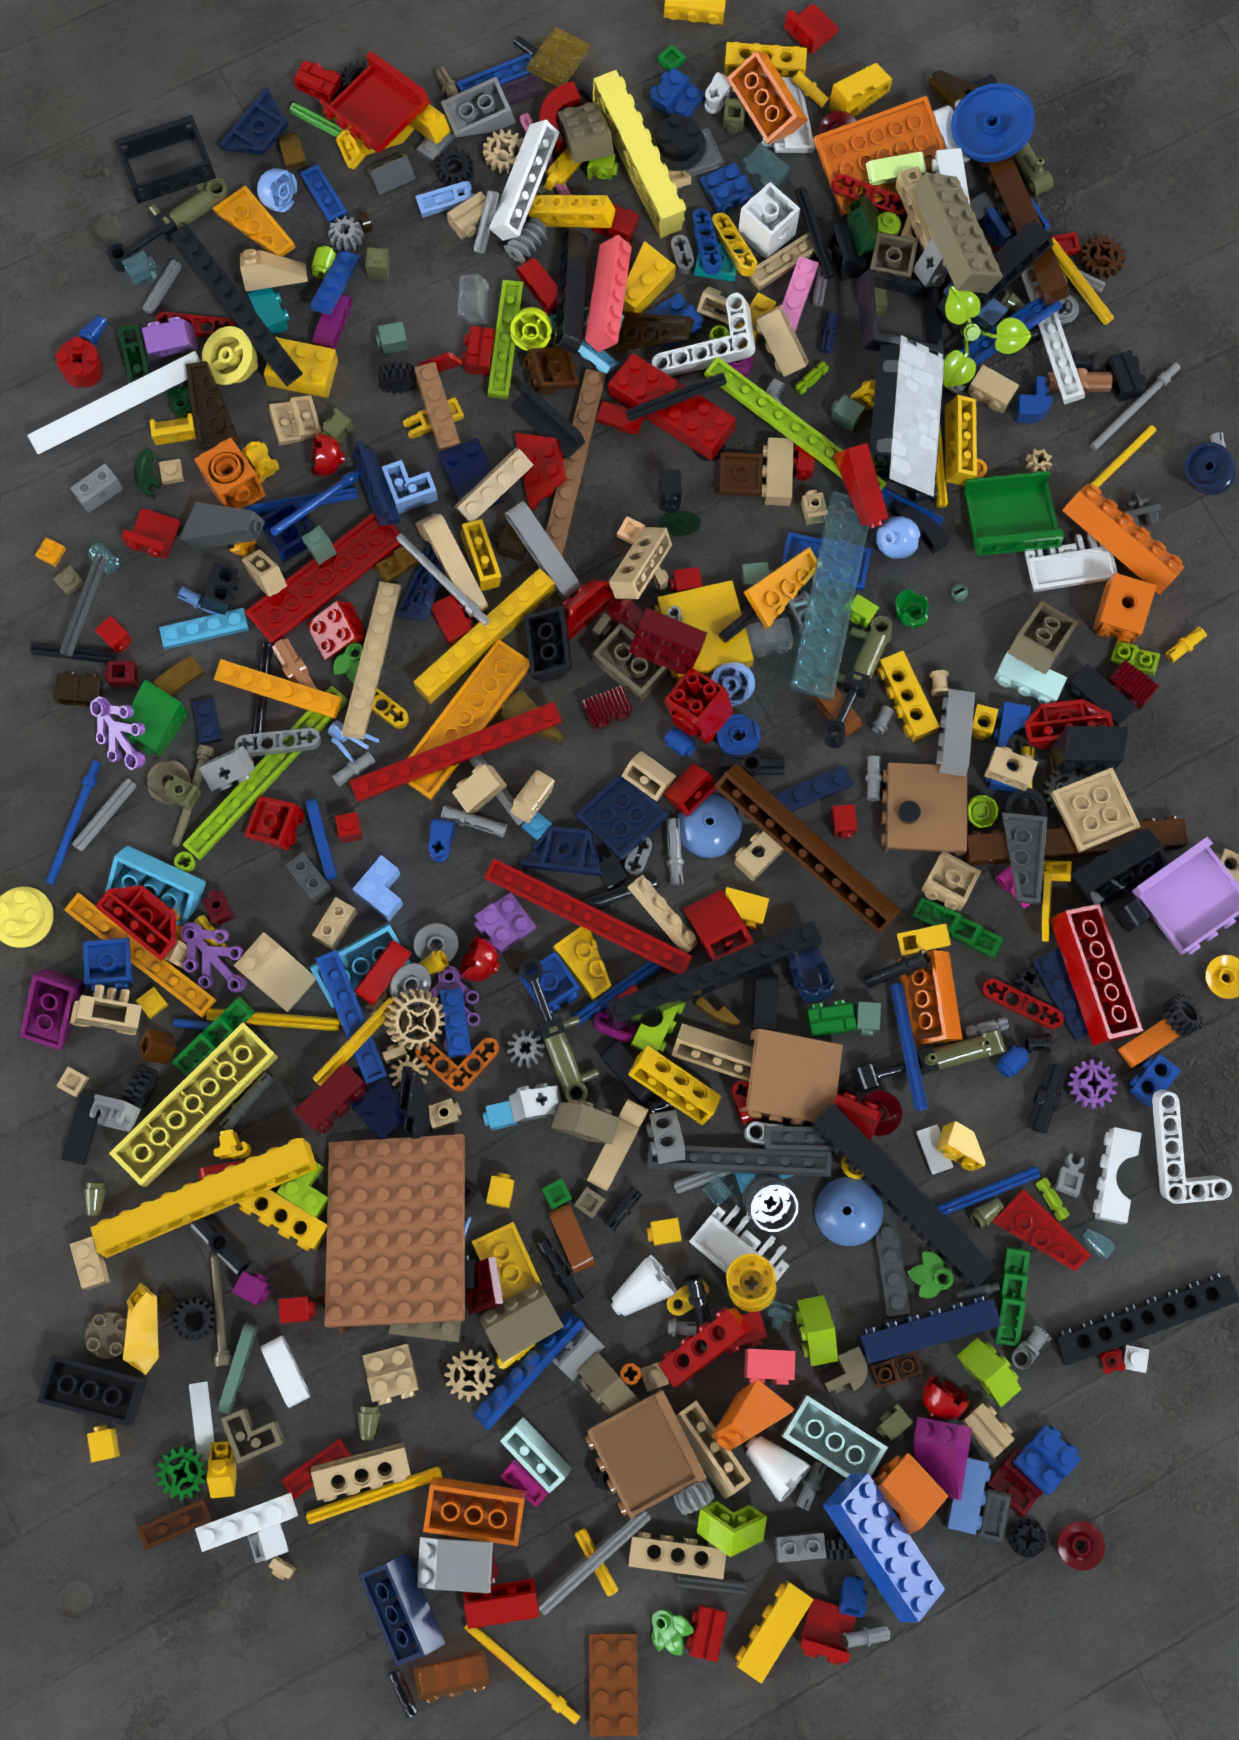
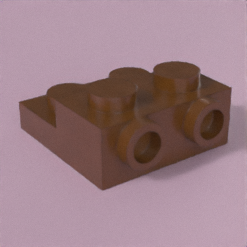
[524,347,579,394]

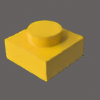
[136,987,169,1019]

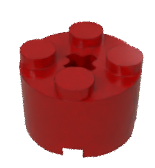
[55,337,103,388]

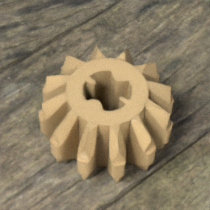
[389,1055,428,1092]

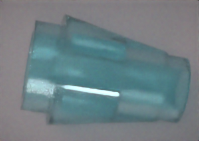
[1081,1228,1117,1260]

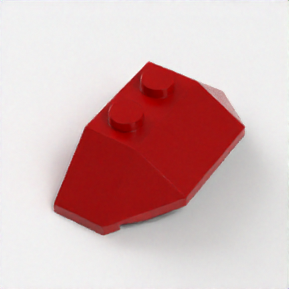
[562,580,616,641]
[1024,699,1114,750]
[95,885,176,961]

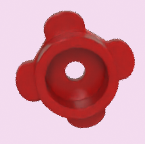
[1099,1348,1126,1374]

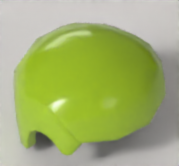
[967,795,999,828]

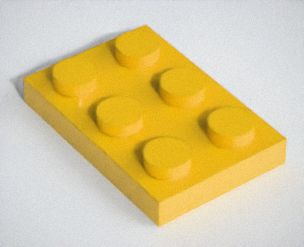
[472,1222,542,1302]

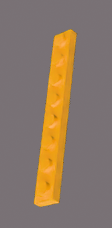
[64,893,217,1018]

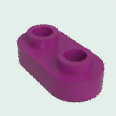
[593,1012,637,1042]

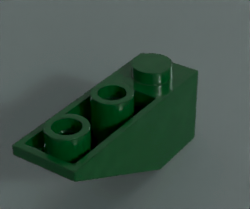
[847,194,880,256]

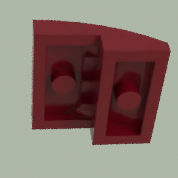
[985,1447,1043,1518]

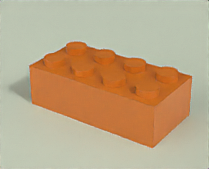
[423,1476,526,1546]

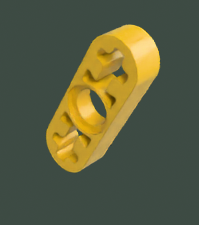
[372,688,409,729]

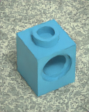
[483,1101,518,1131]

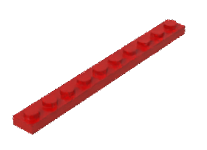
[349,702,562,803]
[484,859,693,975]

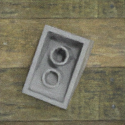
[441,77,516,137]
[417,1536,493,1593]

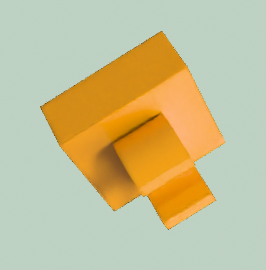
[35,537,66,567]
[230,541,257,558]

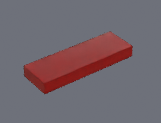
[281,1438,352,1500]

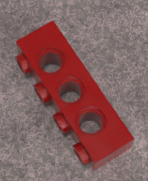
[658,1307,752,1388]

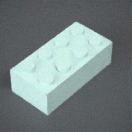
[780,1395,888,1478]

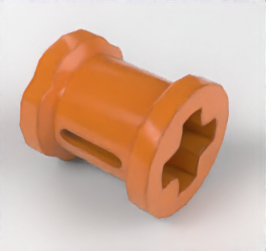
[620,1363,641,1385]

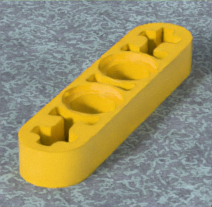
[712,213,757,277]

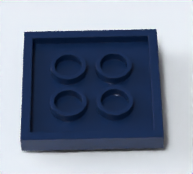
[575,772,669,861]

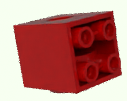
[664,667,734,745]

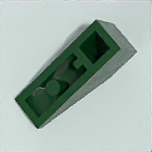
[117,324,150,383]

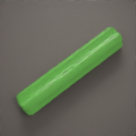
[289,102,343,137]

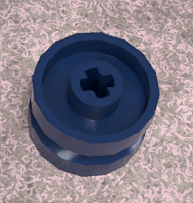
[1185,442,1237,495]

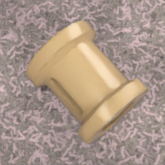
[929,670,949,697]

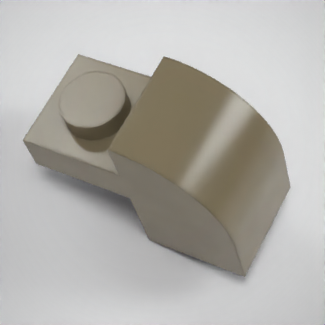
[823,1346,867,1394]

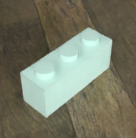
[994,651,1067,704]
[500,1417,572,1494]

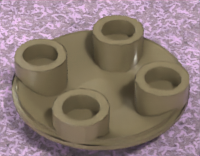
[85,1312,127,1359]

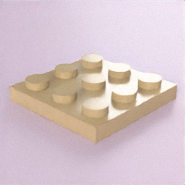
[1051,767,1141,853]

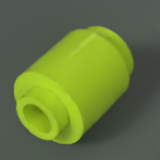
[311,246,336,279]

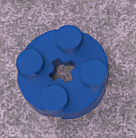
[717,714,761,755]

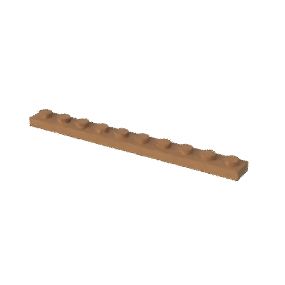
[546,369,606,557]

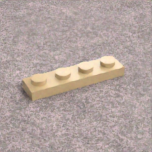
[748,233,816,291]
[627,875,699,953]

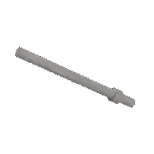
[1090,362,1181,451]
[396,533,491,626]

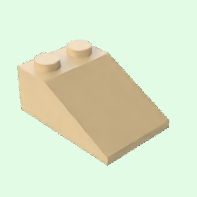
[240,249,308,292]
[234,932,316,1013]

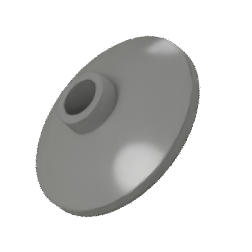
[414,923,459,961]
[390,963,431,1007]

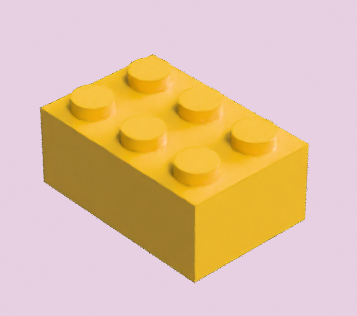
[264,337,338,398]

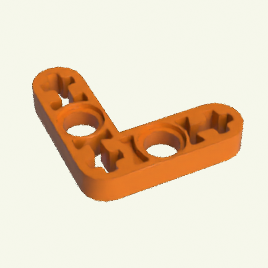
[415,1038,500,1092]

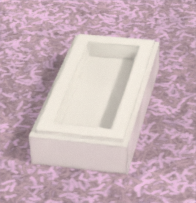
[915,1124,953,1175]

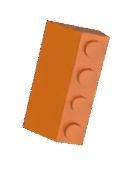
[727,50,808,144]
[898,950,962,1047]

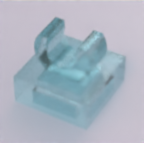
[702,1176,734,1207]
[767,1301,793,1330]

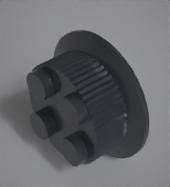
[651,113,706,171]

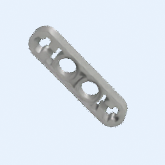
[235,728,321,757]

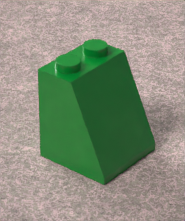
[123,680,190,757]

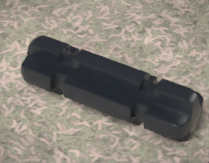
[388,1669,418,1718]

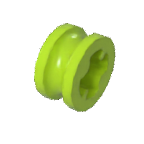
[174,852,196,873]

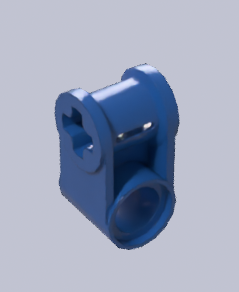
[428,818,455,863]

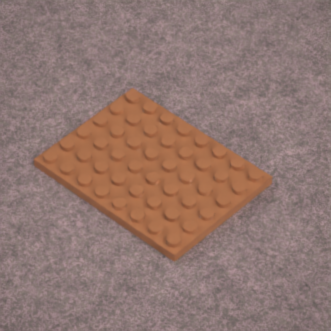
[325,1134,465,1328]

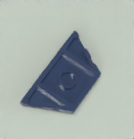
[219,88,288,155]
[520,826,603,876]

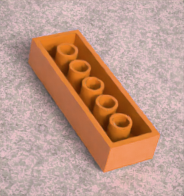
[1062,483,1185,595]

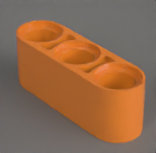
[1118,1018,1181,1068]

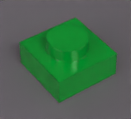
[657,44,686,72]
[542,1178,572,1210]

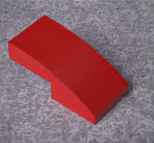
[595,401,645,435]

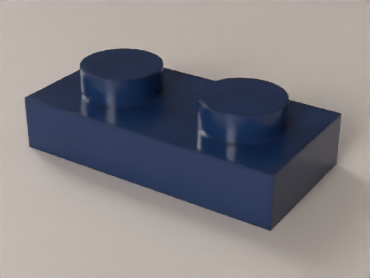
[192,698,222,745]

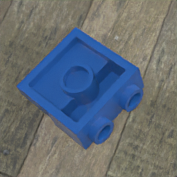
[649,68,705,118]
[699,163,754,214]
[646,293,703,349]
[83,938,133,993]
[518,951,581,1015]
[1012,1425,1081,1496]

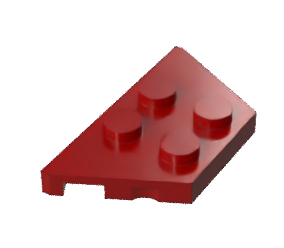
[515,433,567,511]

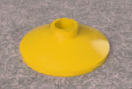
[1205,955,1239,999]

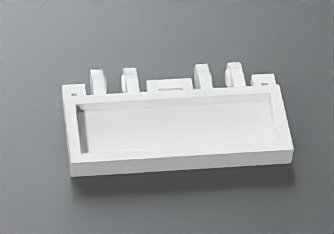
[760,77,815,153]
[1025,533,1118,592]
[689,1205,790,1290]

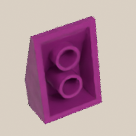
[19,968,85,1050]
[914,1417,972,1500]

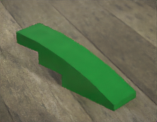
[912,897,1005,960]
[172,996,255,1077]
[995,1246,1030,1347]

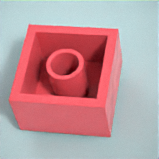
[744,1349,795,1385]

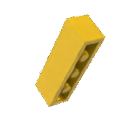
[735,1580,814,1684]

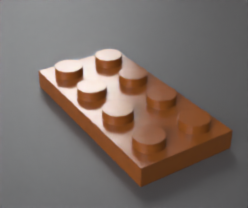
[589,1633,638,1737]

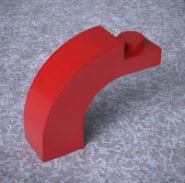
[540,81,581,156]

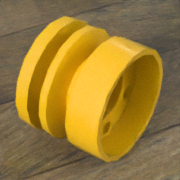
[726,1253,777,1312]

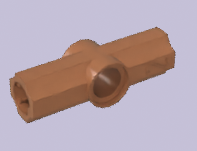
[1046,368,1113,394]
[272,638,318,690]

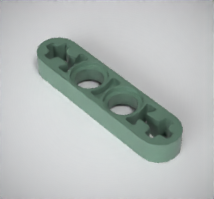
[218,1322,258,1415]

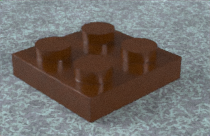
[719,452,763,497]

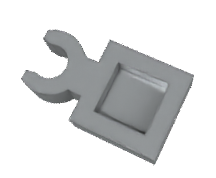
[1055,1153,1084,1197]

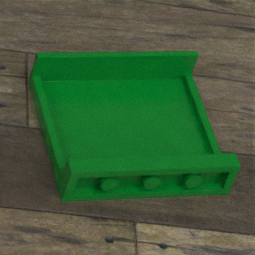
[963,471,1064,556]

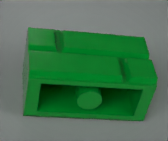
[806,1000,856,1038]

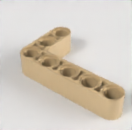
[415,513,489,618]

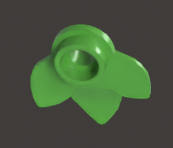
[333,643,363,684]
[908,1251,954,1298]
[651,1609,694,1656]

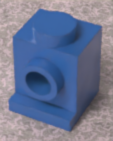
[838,1576,867,1618]

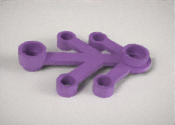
[90,696,145,770]
[181,922,247,993]
[421,966,481,1052]

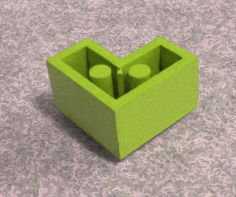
[276,1162,329,1219]
[794,1295,838,1366]
[957,1338,1022,1407]
[697,1501,767,1557]

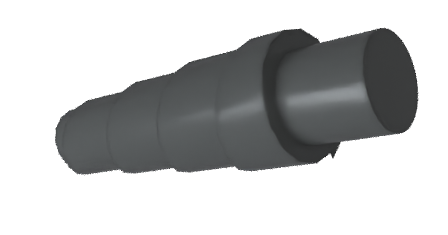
[956,1282,1000,1299]

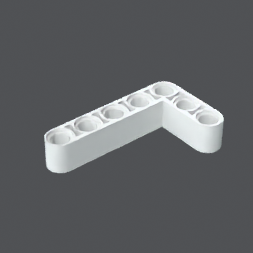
[652,293,755,377]
[1152,1089,1232,1204]

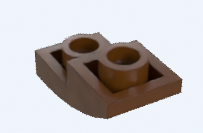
[871,1351,924,1389]

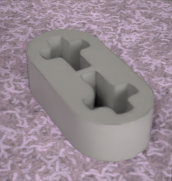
[670,235,695,274]
[624,837,652,877]

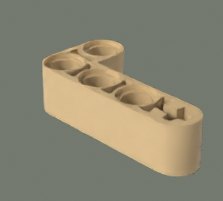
[587,1099,648,1191]

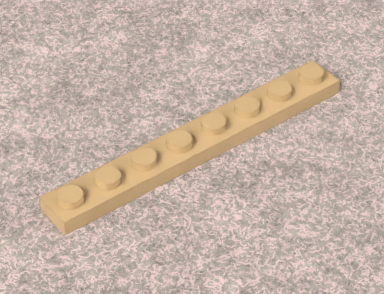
[342,581,401,740]

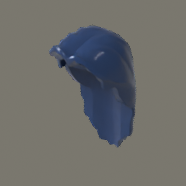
[789,948,835,1003]

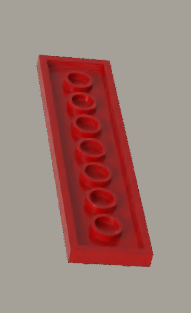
[245,512,402,646]

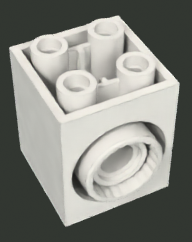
[738,182,800,259]

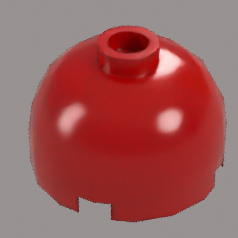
[311,433,345,477]
[459,936,500,982]
[922,1375,971,1421]

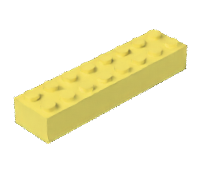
[593,70,686,238]
[109,1023,278,1188]

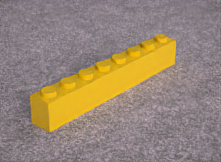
[413,568,555,704]

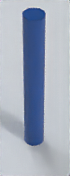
[173,1018,213,1030]

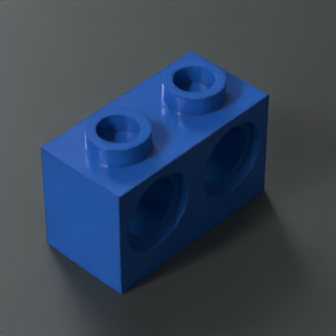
[1128,1054,1181,1108]

